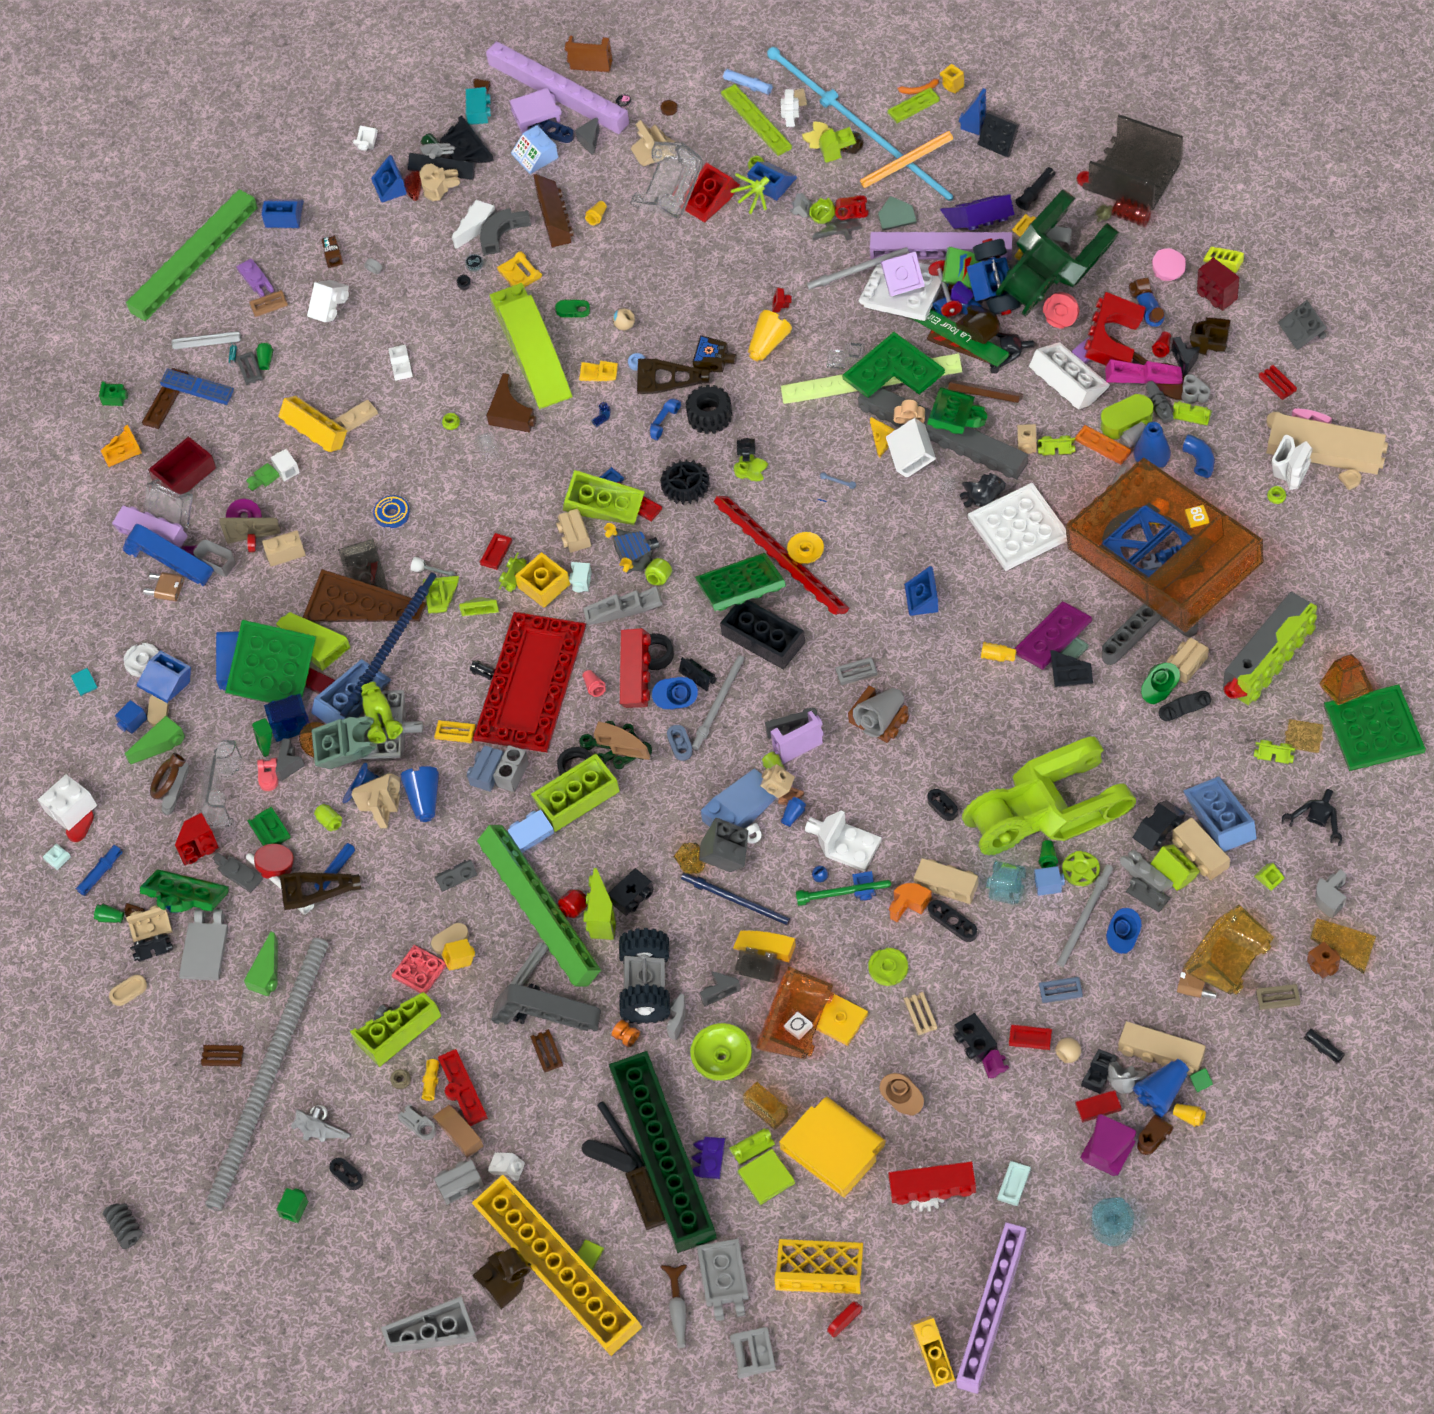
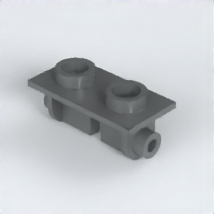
[435,860,477,892]
[1126,877,1171,912]

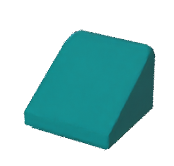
[71,668,98,696]

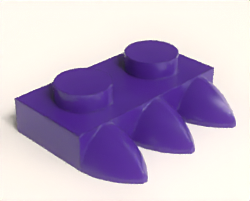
[691,1136,725,1179]

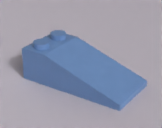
[311,659,391,724]
[701,768,777,829]
[1183,777,1257,852]

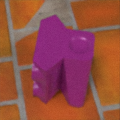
[1080,1114,1136,1176]

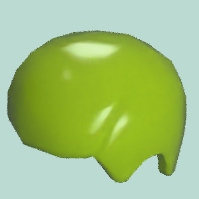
[809,198,835,224]

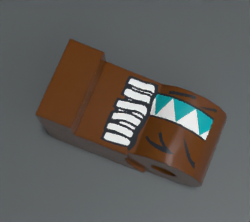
[321,235,343,268]

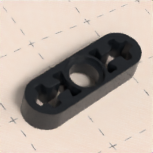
[928,900,977,942]

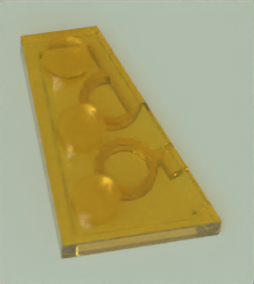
[1310,918,1376,974]

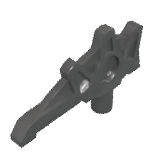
[812,218,862,241]
[291,1106,351,1142]

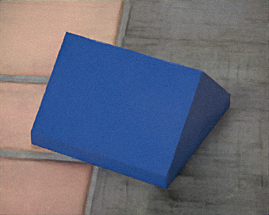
[371,155,406,203]
[904,566,938,616]

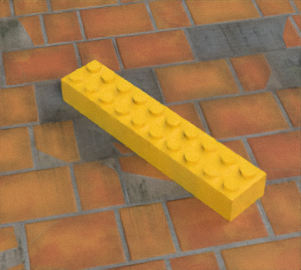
[472,1175,642,1356]

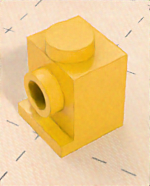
[940,64,964,94]

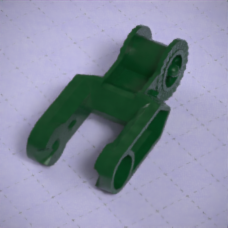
[995,189,1120,317]

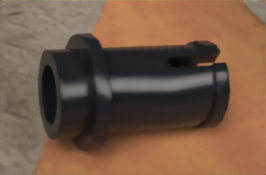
[470,660,495,680]

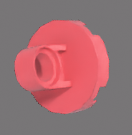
[1043,292,1079,329]

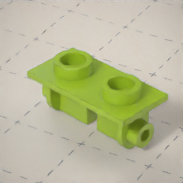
[1173,401,1212,426]
[1038,435,1075,456]
[498,552,527,592]
[1254,740,1295,765]
[729,1128,775,1165]

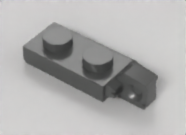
[212,853,263,893]

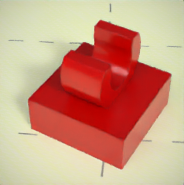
[772,287,792,313]

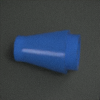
[781,797,806,827]

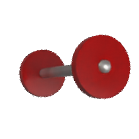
[928,260,963,316]

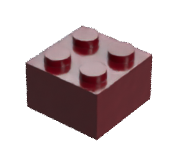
[1197,257,1240,311]

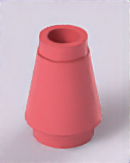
[582,670,606,697]

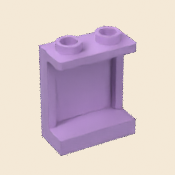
[510,88,562,134]
[771,711,824,764]

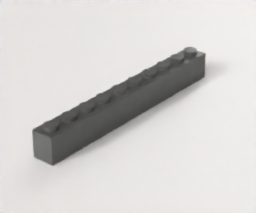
[858,388,1028,479]

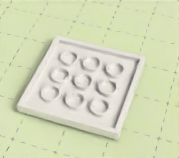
[968,483,1071,571]

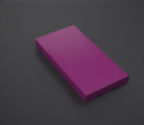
[1014,601,1092,670]

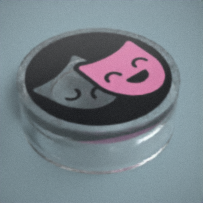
[615,94,632,110]

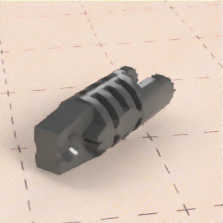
[1146,381,1174,424]

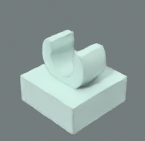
[43,844,71,870]

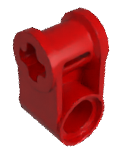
[834,195,869,220]

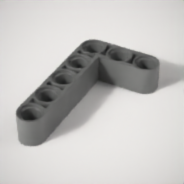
[1102,592,1199,665]
[491,984,601,1032]

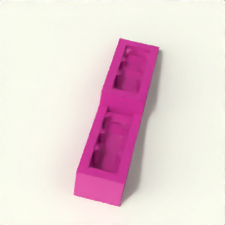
[1105,359,1183,384]

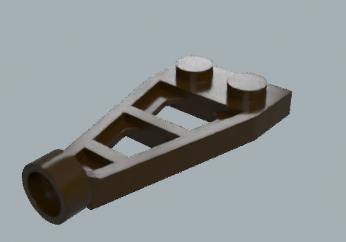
[637,359,710,394]
[280,872,362,910]

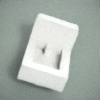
[353,126,378,151]
[488,1153,525,1181]

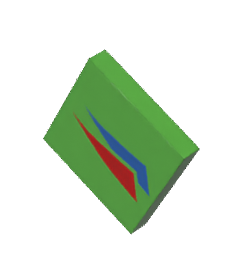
[942,247,981,290]

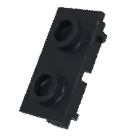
[678,657,717,691]
[130,934,173,962]

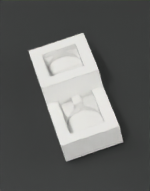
[388,345,413,381]

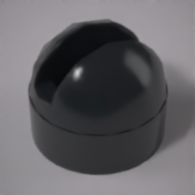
[457,275,471,290]

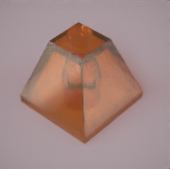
[1319,654,1373,705]

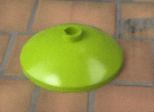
[690,1023,752,1081]

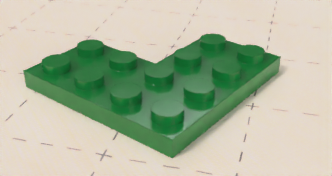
[842,332,945,398]

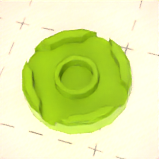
[868,948,908,986]

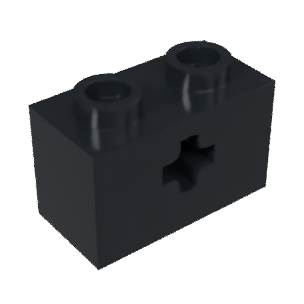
[608,868,654,916]

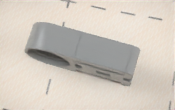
[398,1104,436,1140]

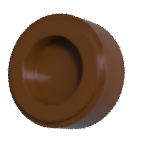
[660,100,677,116]

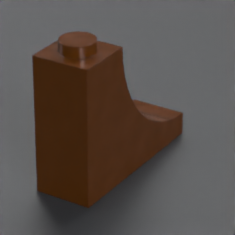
[486,373,537,433]

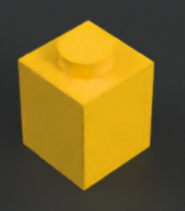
[442,939,475,971]

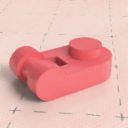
[257,758,278,791]

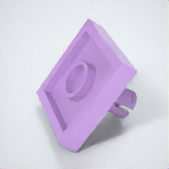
[881,251,925,296]

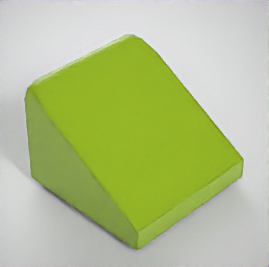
[1254,863,1285,891]

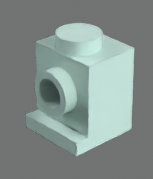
[569,562,592,593]

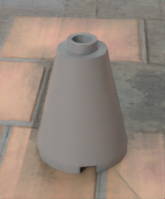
[853,688,904,737]

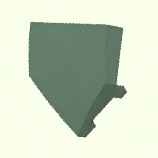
[878,196,916,231]

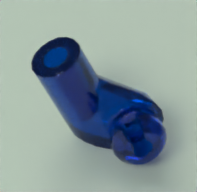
[591,402,611,427]

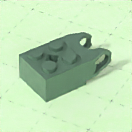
[312,716,376,769]

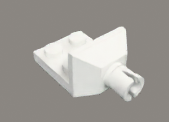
[805,811,882,872]

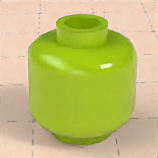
[645,558,672,586]

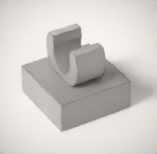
[790,193,811,218]

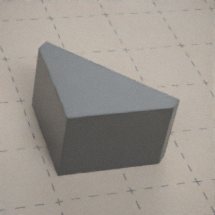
[575,118,600,155]

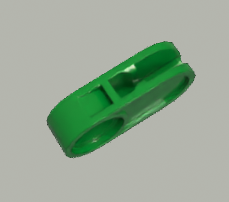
[555,300,590,318]

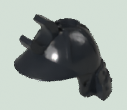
[959,473,1006,508]

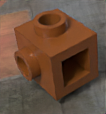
[1307,941,1340,979]

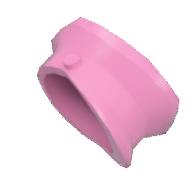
[1152,248,1186,281]

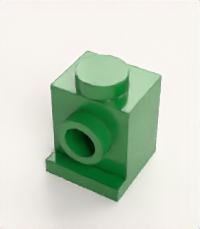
[99,381,128,406]

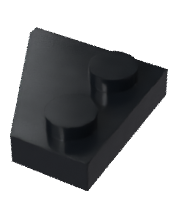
[1050,650,1093,688]

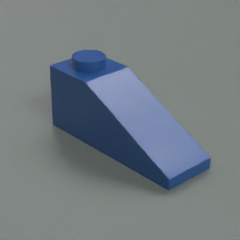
[959,88,986,135]

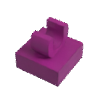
[982,1050,1009,1078]

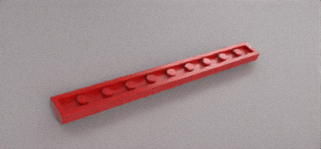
[713,496,849,615]

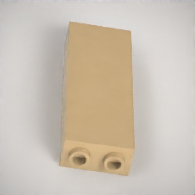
[1267,413,1388,475]

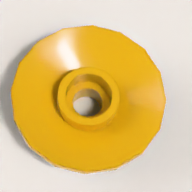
[787,532,824,564]

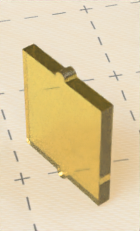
[1285,719,1323,753]

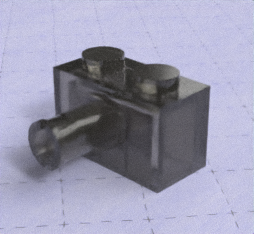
[734,947,782,983]

